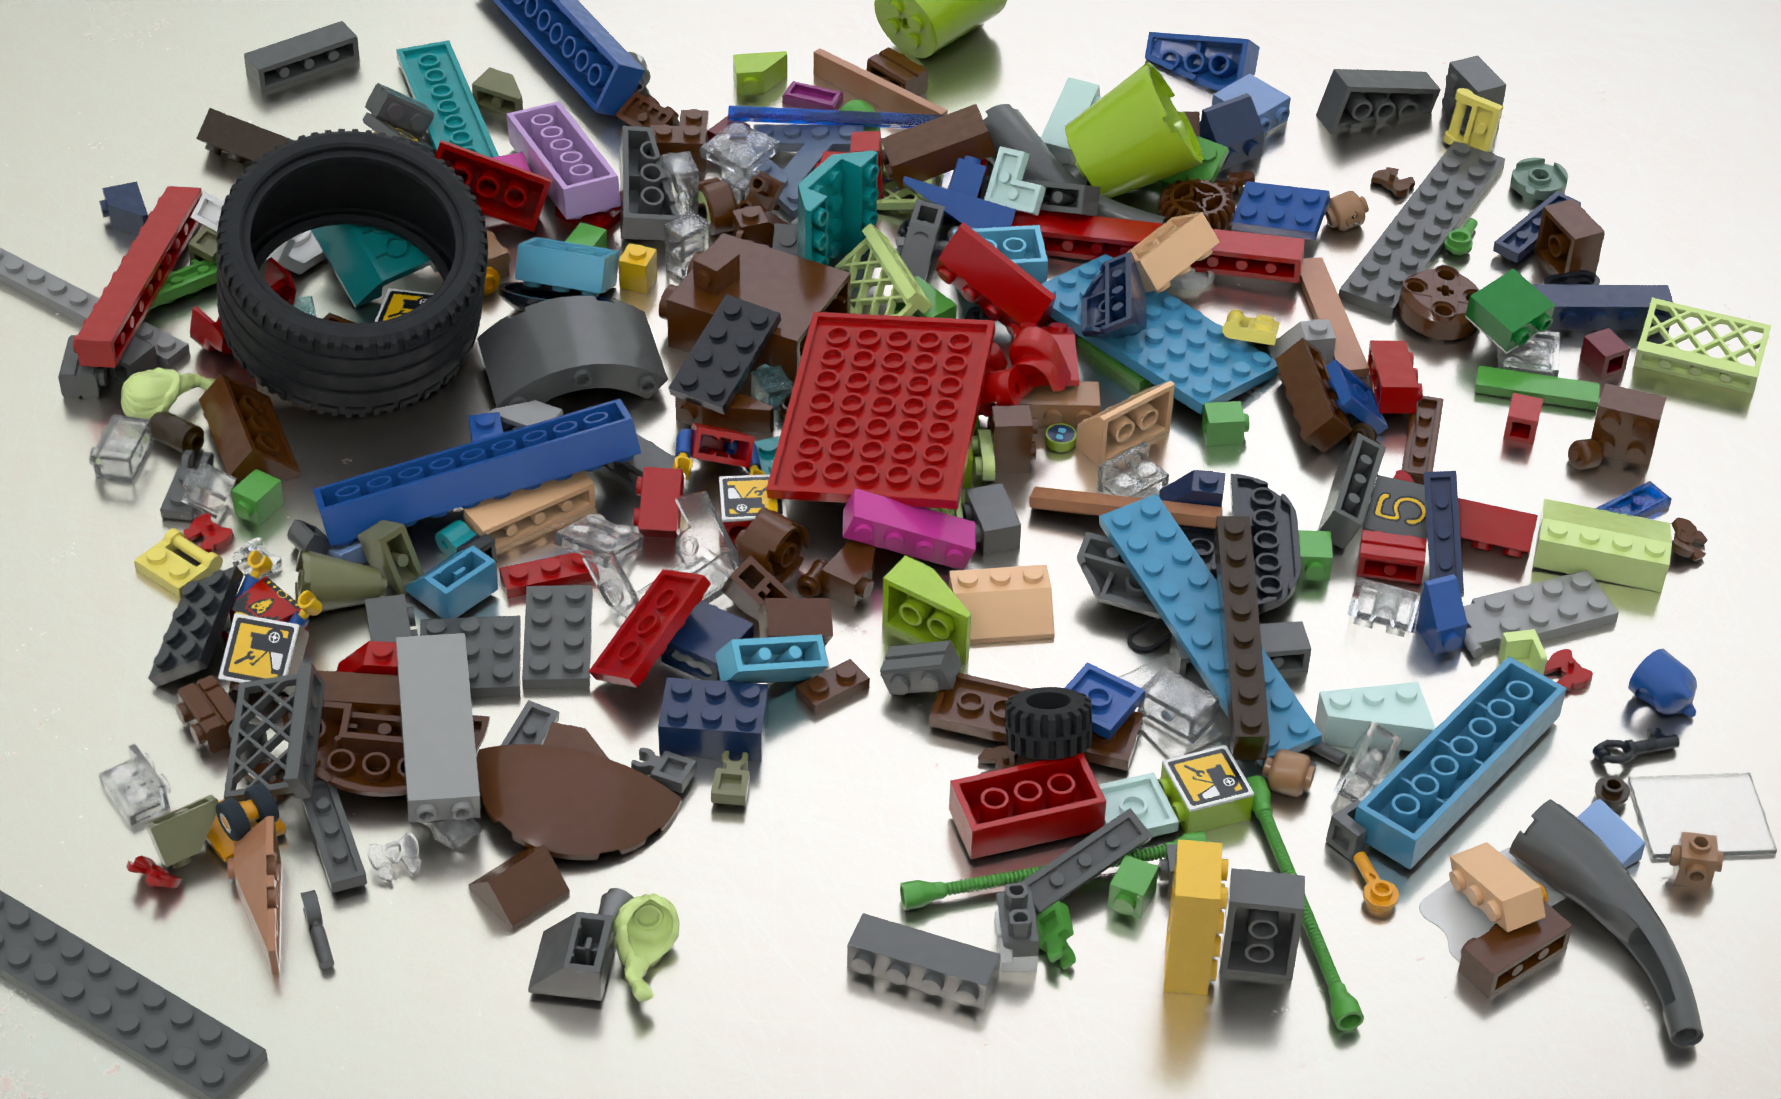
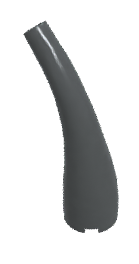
[984,104,1166,223]
[1509,799,1704,1047]

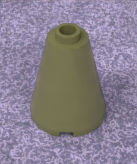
[295,550,387,613]

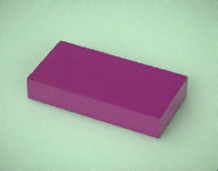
[782,81,843,116]

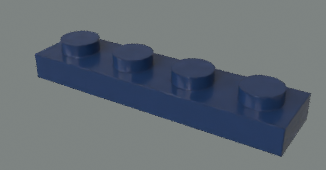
[1493,191,1581,263]
[1424,470,1464,597]

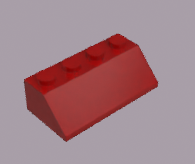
[435,140,552,232]
[935,222,1056,336]

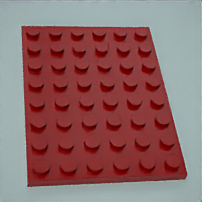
[766,312,996,509]

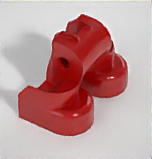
[190,257,296,354]
[978,327,1072,417]

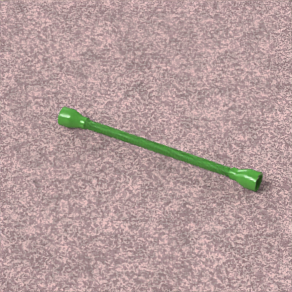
[1246,775,1365,1031]
[900,831,1208,911]

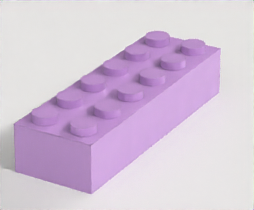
[506,101,621,220]

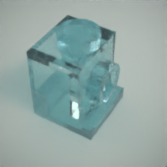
[751,364,793,410]

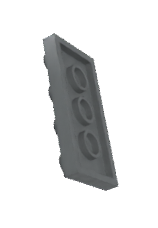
[522,585,593,689]

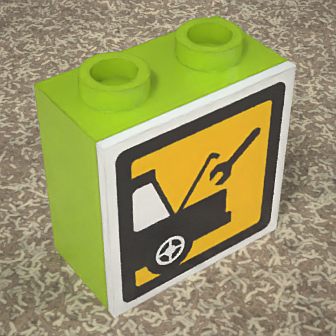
[1157,745,1254,834]

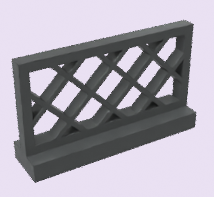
[224,663,325,802]

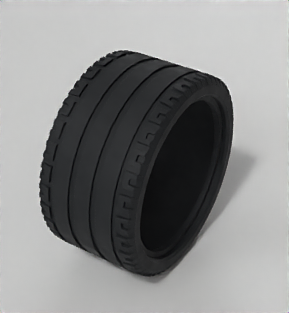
[216,129,488,417]

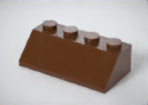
[199,373,301,484]

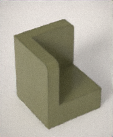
[188,225,217,264]

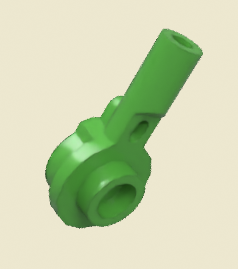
[1444,218,1478,255]

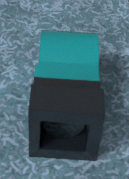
[435,520,497,563]

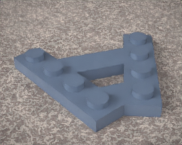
[727,124,865,220]

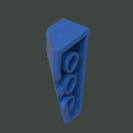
[903,176,1016,229]

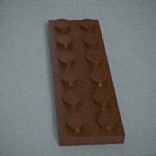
[929,673,1144,771]

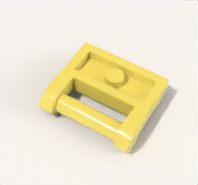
[1443,88,1504,152]
[1222,309,1280,346]
[134,528,223,598]

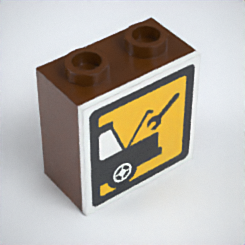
[218,613,309,698]

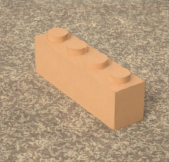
[464,471,596,550]

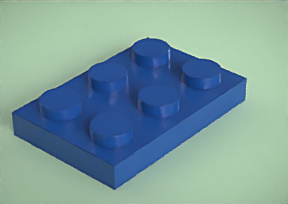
[1231,181,1330,240]

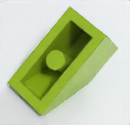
[733,51,788,96]

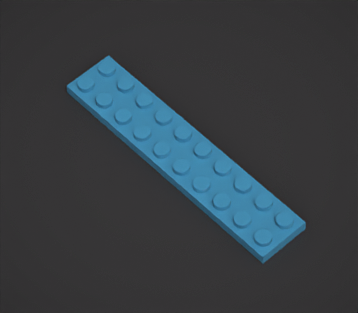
[1099,494,1322,768]

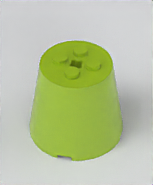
[874,0,1008,58]
[1065,62,1204,199]

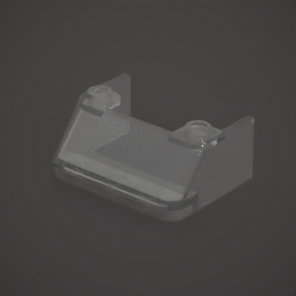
[582,491,741,619]

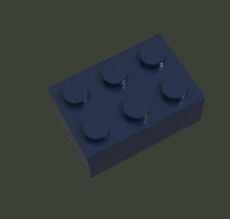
[658,677,769,762]

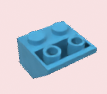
[405,545,498,618]

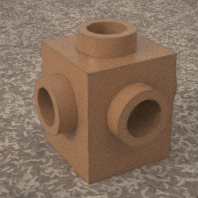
[1669,831,1724,890]

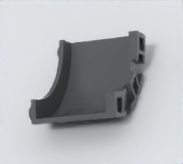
[477,296,668,408]

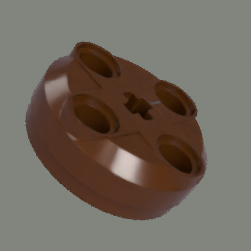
[1398,265,1480,340]

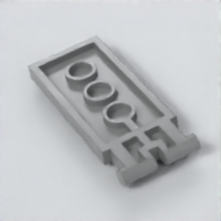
[1464,570,1619,658]

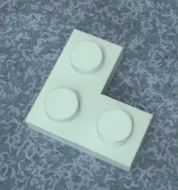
[984,146,1046,216]

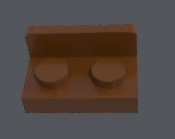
[615,91,679,127]

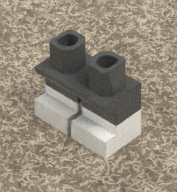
[994,883,1039,973]

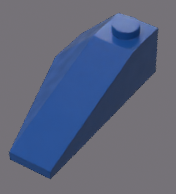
[1144,32,1260,91]

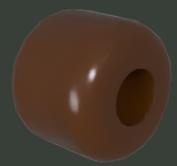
[1568,438,1603,470]

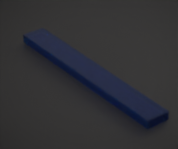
[727,105,944,129]

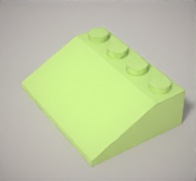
[1533,498,1672,593]

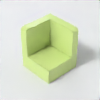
[1498,629,1547,675]

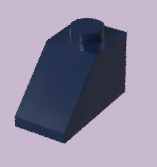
[99,181,148,236]
[1159,469,1226,507]

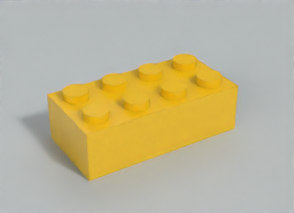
[1163,839,1229,995]

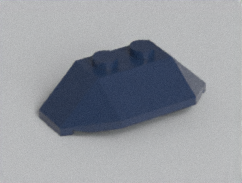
[1081,251,1147,339]

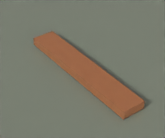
[813,48,948,125]
[1299,257,1370,377]
[1029,486,1223,529]

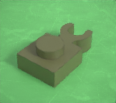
[711,751,750,806]

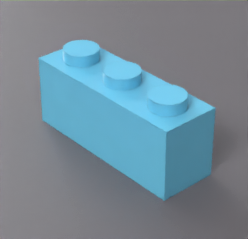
[715,634,829,683]

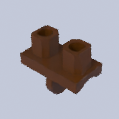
[737,170,786,212]

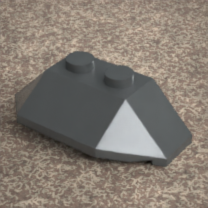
[1076,532,1212,619]

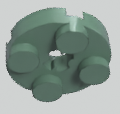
[1510,157,1569,203]

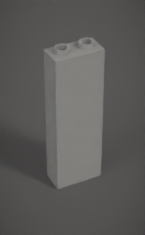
[396,633,480,823]

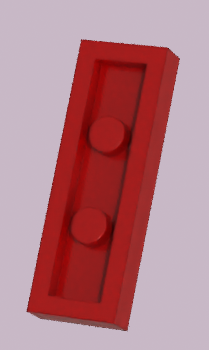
[499,548,603,599]

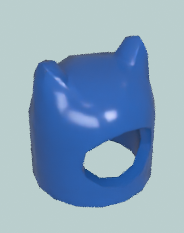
[1628,648,1697,718]

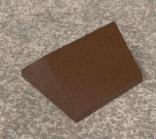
[468,845,570,930]

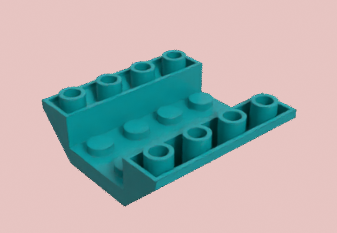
[798,150,879,266]
[311,224,438,308]

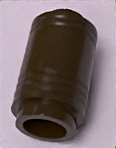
[148,411,204,453]

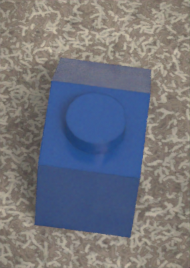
[947,155,986,198]
[1416,574,1468,655]

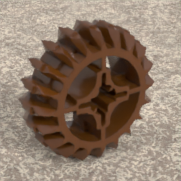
[1158,178,1236,230]

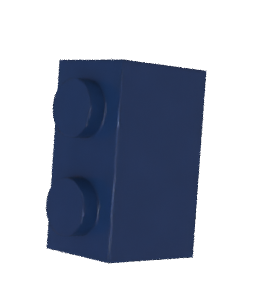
[1200,93,1265,171]

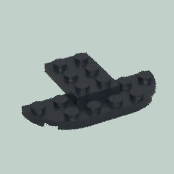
[1179,473,1301,614]

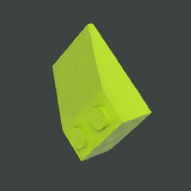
[882,555,971,665]

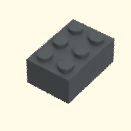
[1219,868,1305,981]

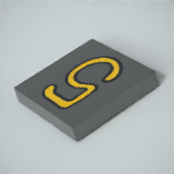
[362,112,436,155]
[1363,475,1427,539]

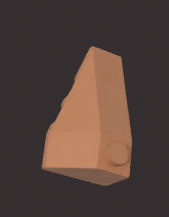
[227,816,282,975]

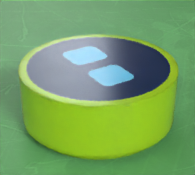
[1045,423,1077,452]

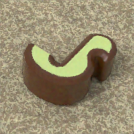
[690,177,737,236]

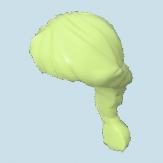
[121,367,216,424]
[613,893,680,1002]

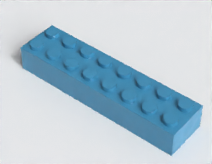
[1354,656,1567,869]

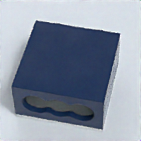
[661,601,754,681]

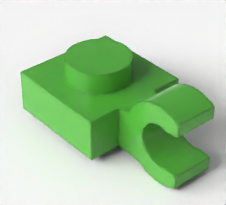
[1036,901,1076,970]

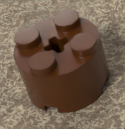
[735,507,809,583]

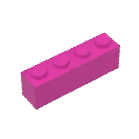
[843,488,976,570]

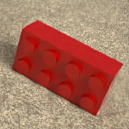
[949,753,1106,859]

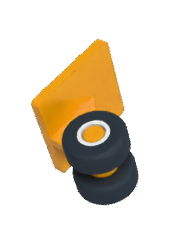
[206,783,286,862]

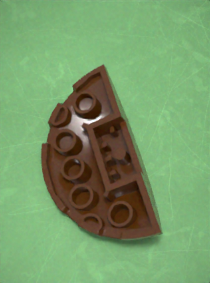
[282,697,490,797]
[476,744,681,860]

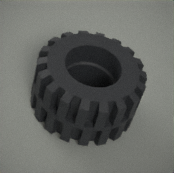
[1005,687,1092,760]

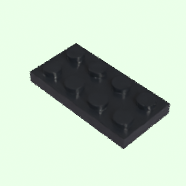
[668,294,782,414]
[148,566,244,687]

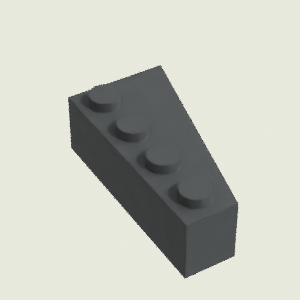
[1316,69,1441,133]
[620,126,682,241]

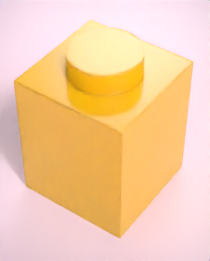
[618,243,658,294]

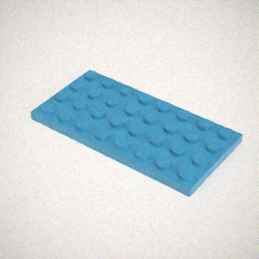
[1041,254,1279,415]

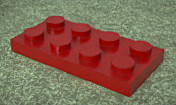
[588,569,711,688]

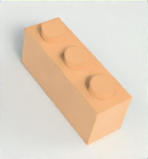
[1449,842,1546,932]

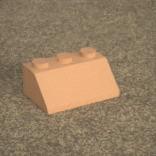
[1128,212,1220,294]
[1076,381,1175,467]
[949,565,1055,644]

